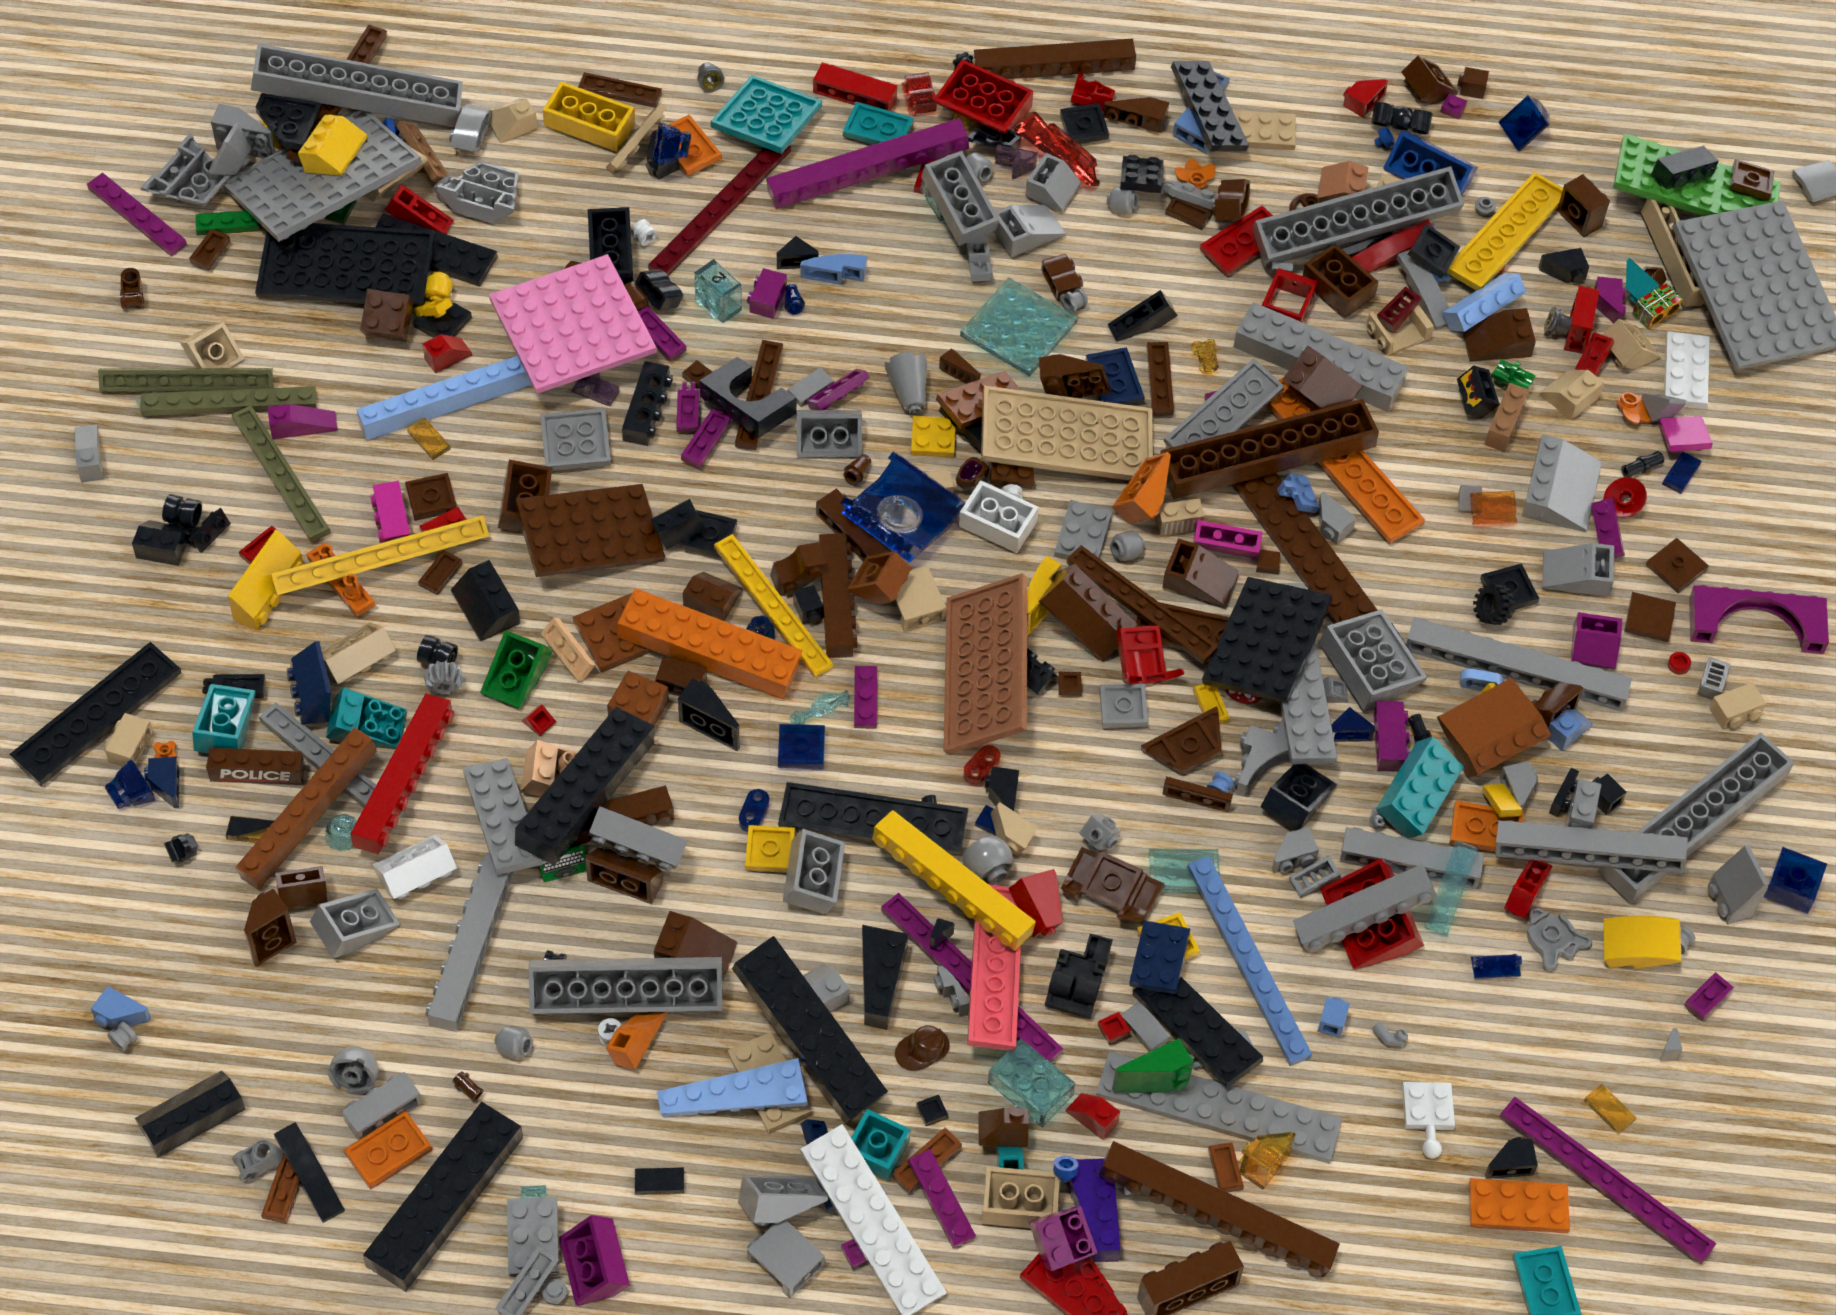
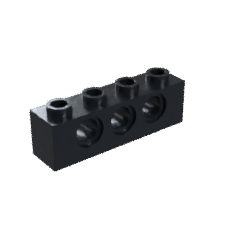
[622,361,673,446]

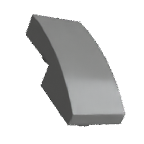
[934,966,969,1016]
[1121,1001,1171,1051]

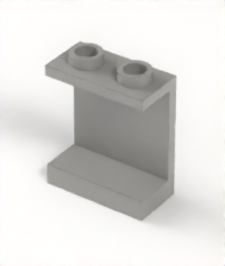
[747,1219,825,1299]

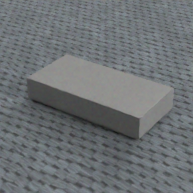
[787,367,834,407]

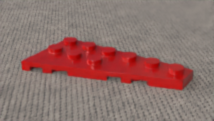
[1020,1253,1128,1315]

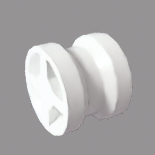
[631,219,658,246]
[598,1018,621,1047]

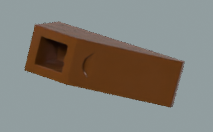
[1103,97,1169,133]

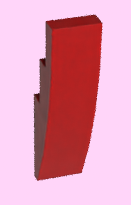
[1352,219,1433,272]

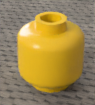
[425,272,453,302]

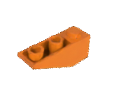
[606,1012,668,1069]

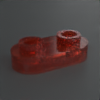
[963,745,1001,785]

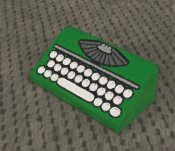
[539,845,587,882]

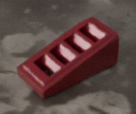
[1377,286,1422,333]

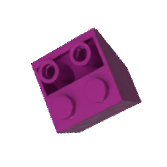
[1571,612,1622,670]
[1029,1206,1098,1271]

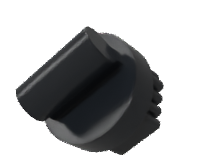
[164,833,198,863]

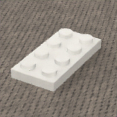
[1664,331,1710,409]

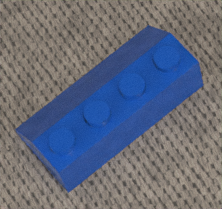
[1383,131,1478,196]

